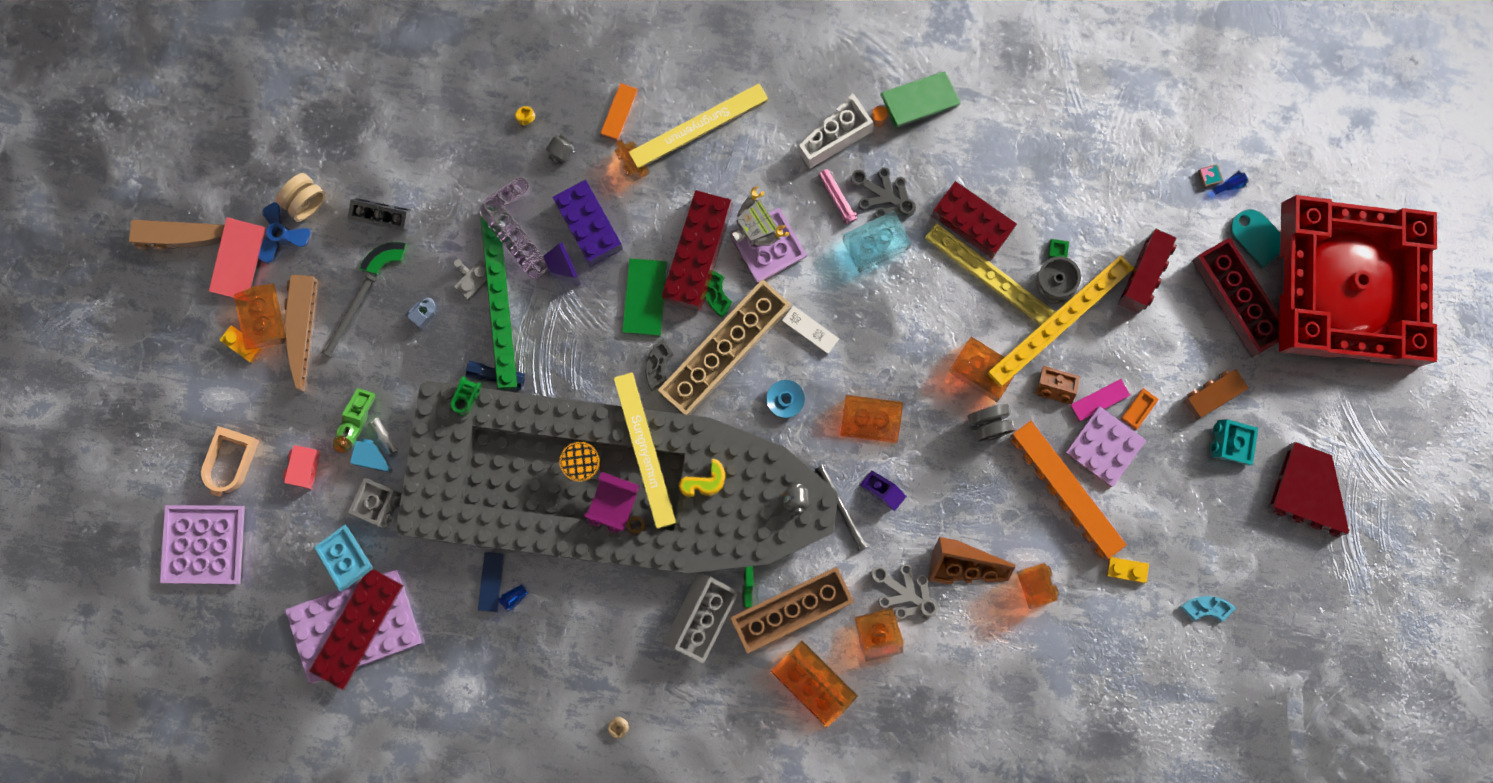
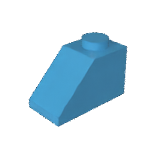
[350,439,393,473]

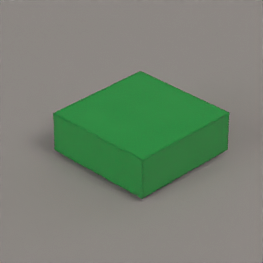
[1047,239,1069,259]

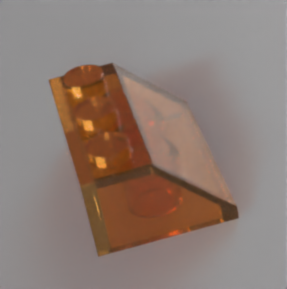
[234,283,286,350]
[840,395,903,443]

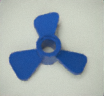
[258,202,311,263]

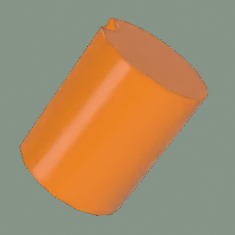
[871,106,888,127]

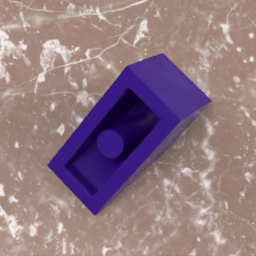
[860,470,907,511]

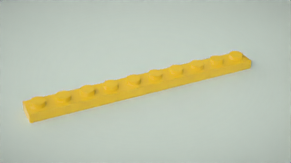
[987,255,1134,388]

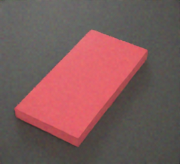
[209,217,266,301]

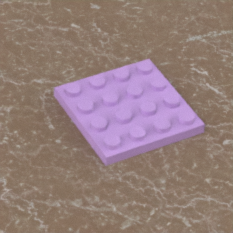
[160,505,245,584]

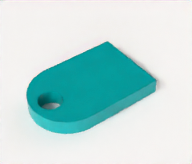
[1230,209,1281,269]

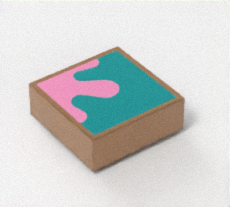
[1198,164,1223,188]

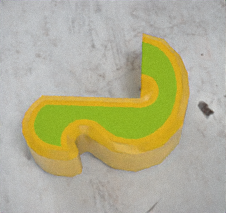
[679,459,725,497]

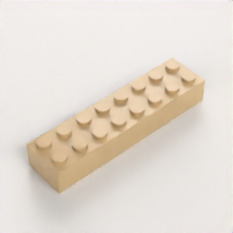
[658,279,791,415]

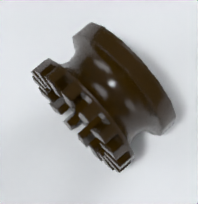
[627,516,645,535]

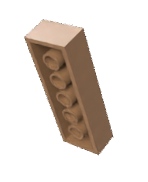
[730,566,854,654]

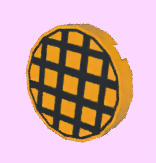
[560,442,600,482]

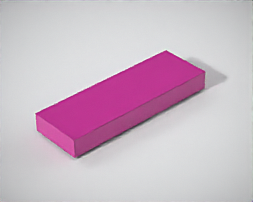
[1070,379,1130,422]

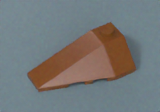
[928,537,1016,584]

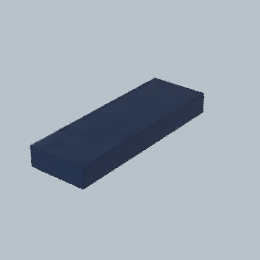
[478,552,505,612]

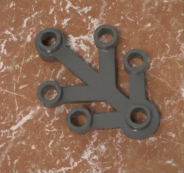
[851,167,916,220]

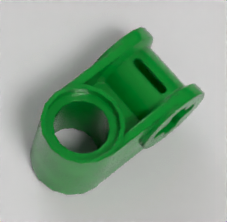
[451,376,482,416]

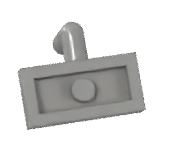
[454,259,486,300]

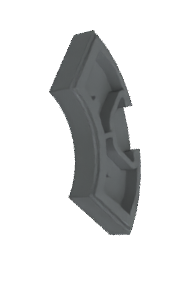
[645,338,674,391]

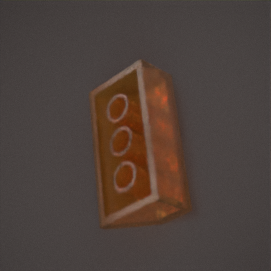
[771,640,858,728]

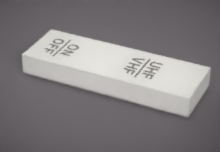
[782,306,839,355]

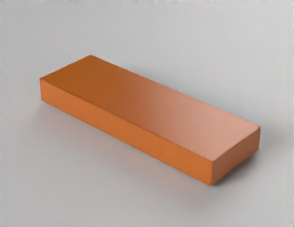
[601,83,638,141]

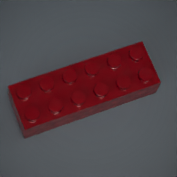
[662,190,734,312]
[1192,237,1279,358]

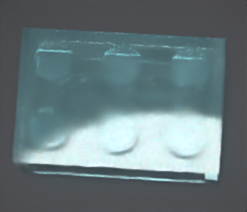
[842,210,912,273]

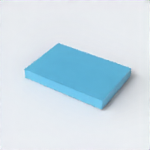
[313,524,374,592]

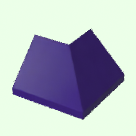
[543,242,581,286]

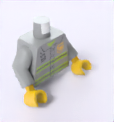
[731,186,789,246]

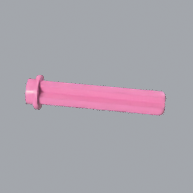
[819,169,857,225]

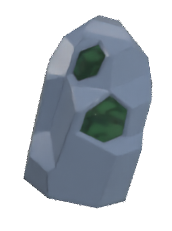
[405,297,436,329]

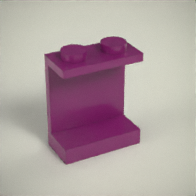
[585,472,640,534]

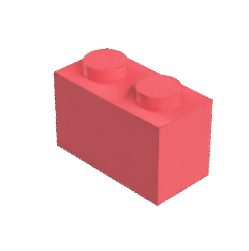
[283,445,321,489]

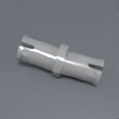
[368,418,399,457]

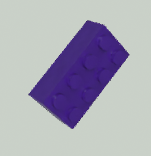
[552,179,623,267]

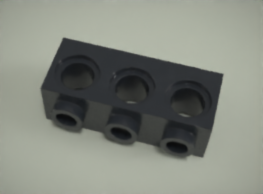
[348,198,412,230]

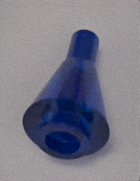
[1212,170,1249,195]

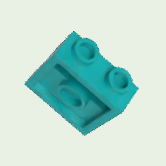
[1210,419,1258,466]

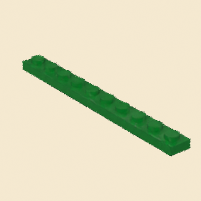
[480,206,517,390]

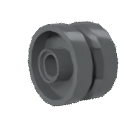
[1036,256,1081,303]
[967,404,1016,442]

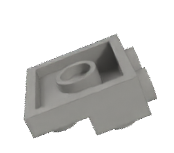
[348,477,402,529]

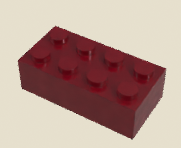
[931,181,1017,259]
[1118,228,1177,313]

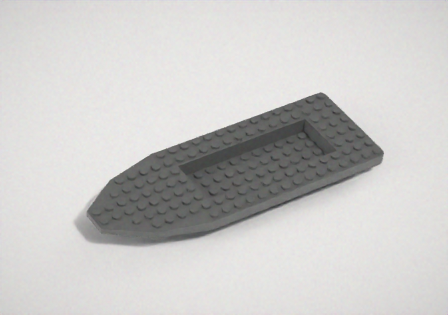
[397,381,839,574]

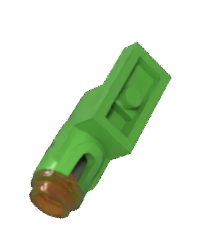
[333,388,375,453]

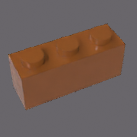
[1183,369,1249,420]

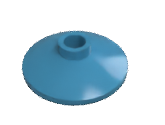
[767,380,805,418]

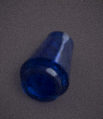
[498,584,528,612]

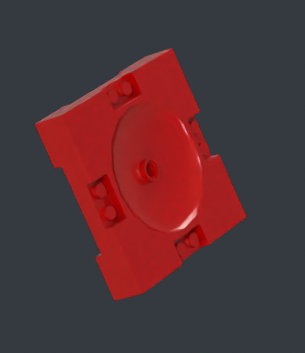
[1279,195,1437,367]

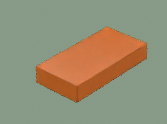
[1121,388,1159,430]

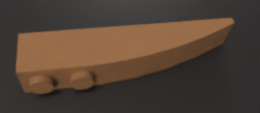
[129,220,225,251]
[284,275,318,392]

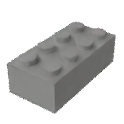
[663,573,739,663]

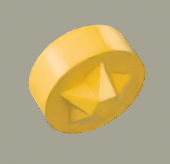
[515,106,535,125]

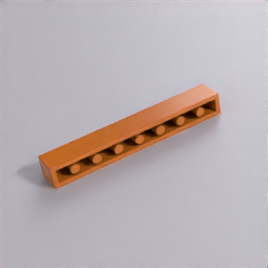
[1010,421,1127,560]

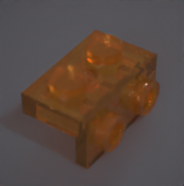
[614,140,649,182]

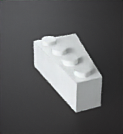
[799,94,873,169]

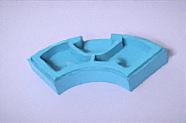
[1180,596,1237,622]

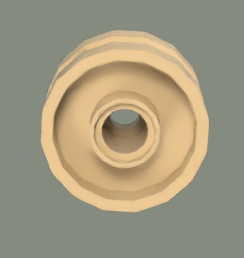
[276,173,326,222]

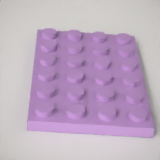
[285,569,422,684]

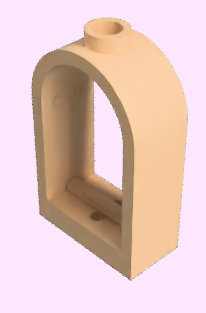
[201,426,259,497]

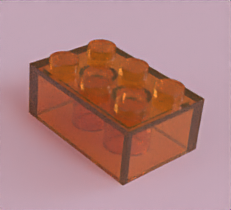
[948,336,1014,402]

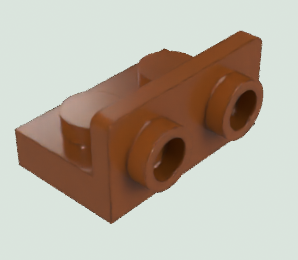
[1035,366,1080,404]

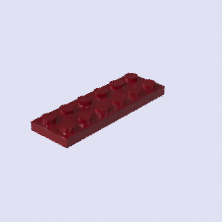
[309,569,404,690]

